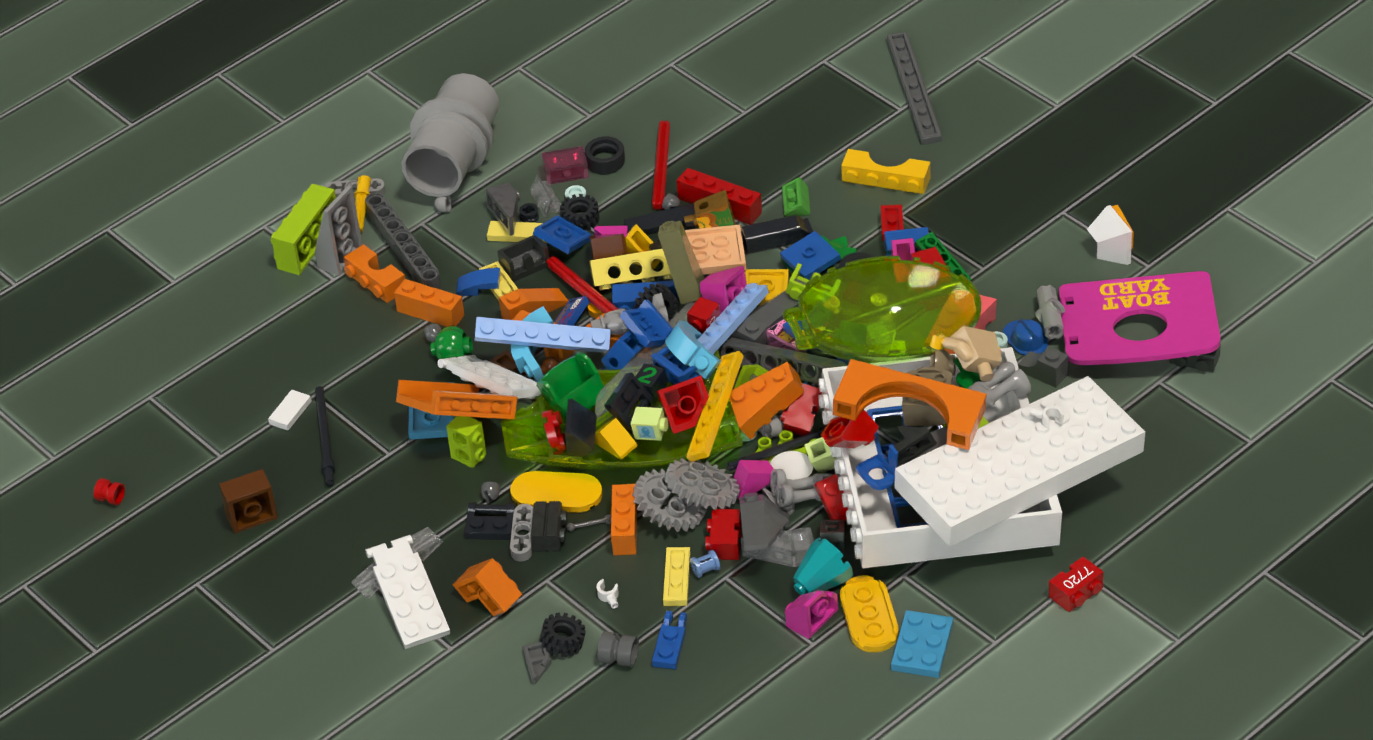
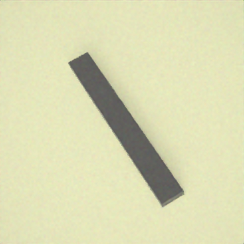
[887,32,942,145]

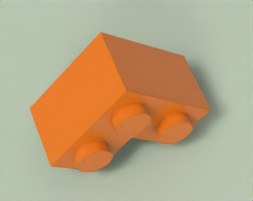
[452,558,522,616]

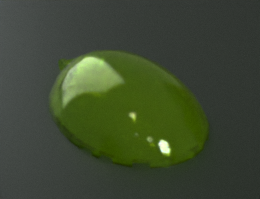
[782,256,982,363]

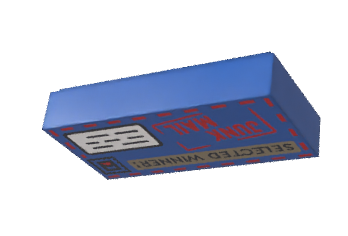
[554,296,590,326]

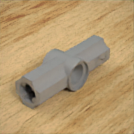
[1035,285,1065,340]

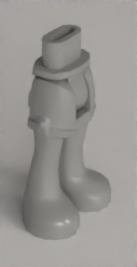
[590,293,669,335]
[968,361,1031,409]
[770,469,840,507]

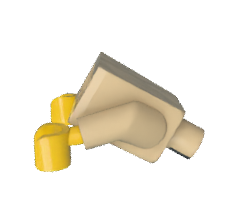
[929,326,1002,382]

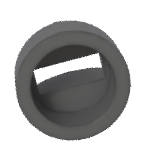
[662,193,680,210]
[424,324,442,342]
[481,482,500,501]

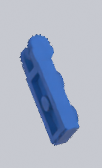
[652,611,687,669]

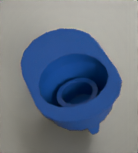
[1003,319,1048,356]

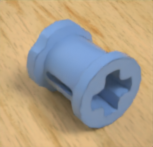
[690,550,720,578]

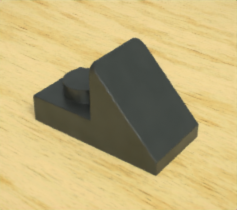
[886,426,937,467]
[820,520,844,553]

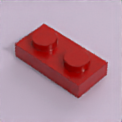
[881,204,904,241]
[814,474,848,522]

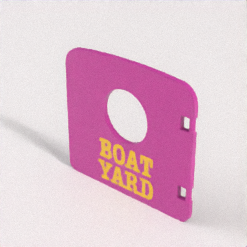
[1059,271,1221,365]

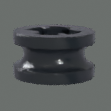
[519,203,539,223]

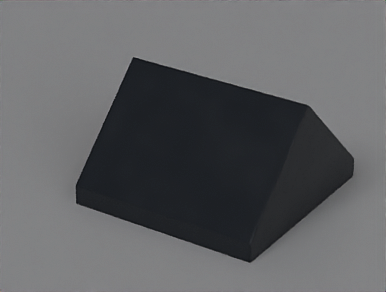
[565,399,597,464]

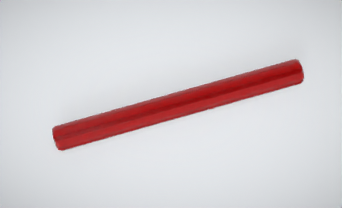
[652,120,670,210]
[546,256,618,313]

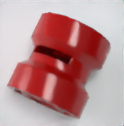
[93,478,125,505]

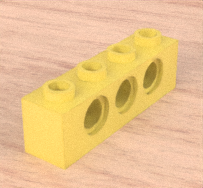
[589,249,672,290]

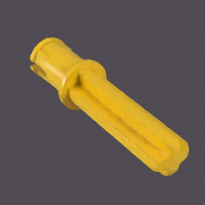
[354,175,371,233]

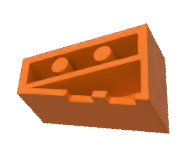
[729,362,805,440]

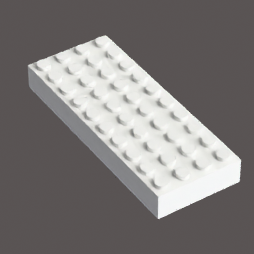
[895,376,1145,547]

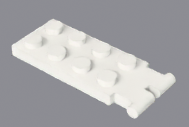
[438,355,542,401]
[365,535,450,649]

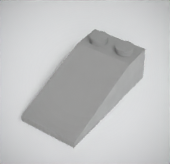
[315,185,362,276]

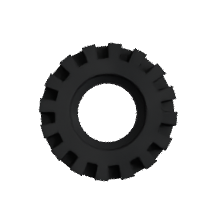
[560,194,599,230]
[634,283,678,321]
[540,612,586,657]

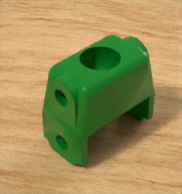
[536,352,607,424]

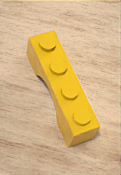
[841,149,931,194]

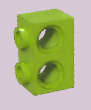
[446,416,486,468]

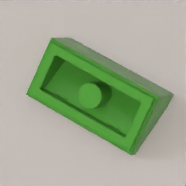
[782,177,810,217]

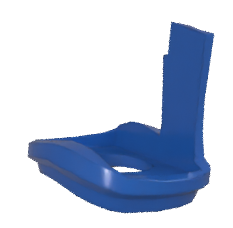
[856,445,898,491]

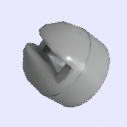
[435,196,452,213]

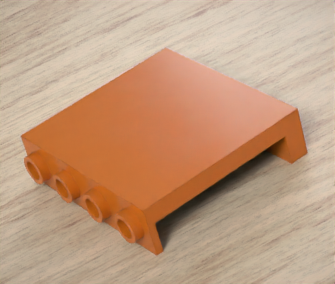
[396,380,517,419]

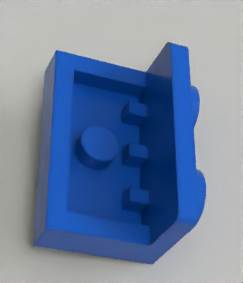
[619,300,673,348]

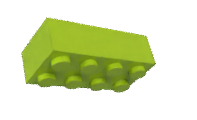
[271,184,336,275]

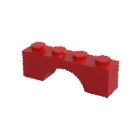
[677,168,762,225]

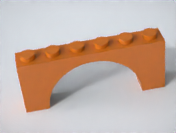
[833,359,987,450]

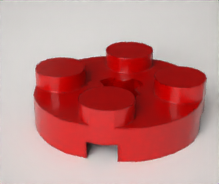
[542,409,566,456]

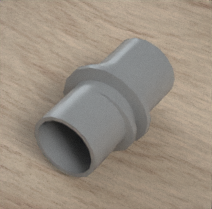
[402,73,499,197]

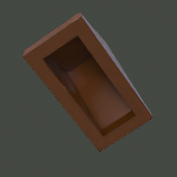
[589,234,627,260]

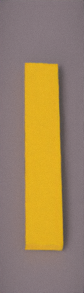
[686,351,744,462]

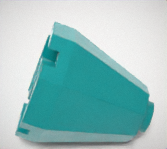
[793,538,853,595]

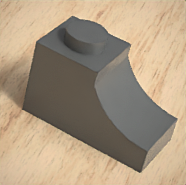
[1018,347,1069,388]

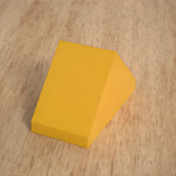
[625,224,660,269]
[595,418,637,460]

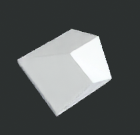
[1087,205,1132,265]

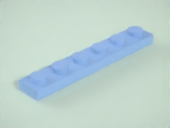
[697,283,769,354]
[474,317,610,353]

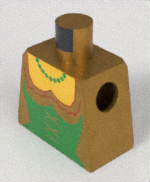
[684,190,736,229]

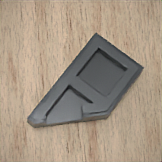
[522,642,551,684]

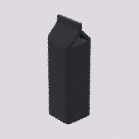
[741,215,813,254]

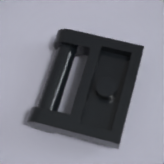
[604,372,654,434]
[464,502,516,540]

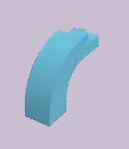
[511,306,554,382]
[665,320,721,379]

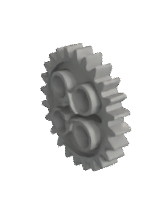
[665,458,740,510]
[632,469,706,532]

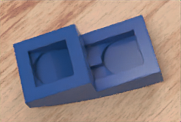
[456,268,501,296]

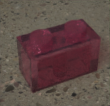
[542,146,589,185]

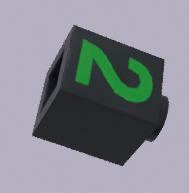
[635,363,668,403]

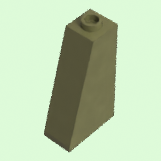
[658,221,705,304]

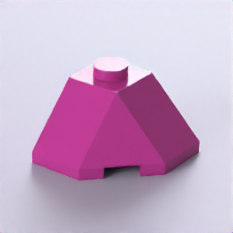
[700,266,747,314]
[785,590,838,639]

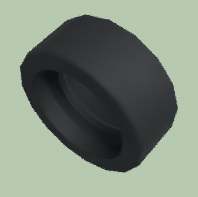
[585,136,625,174]

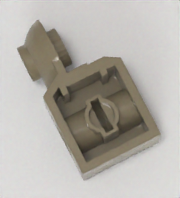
[902,349,956,426]

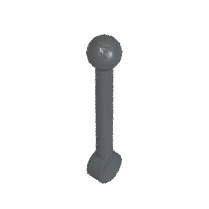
[566,514,611,532]

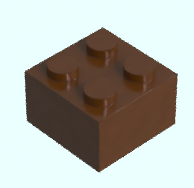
[219,469,278,534]

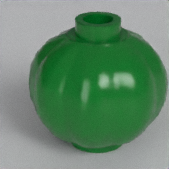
[431,326,473,360]

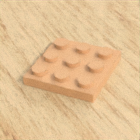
[685,225,746,275]

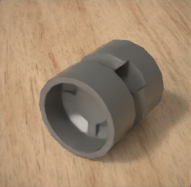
[597,631,639,667]

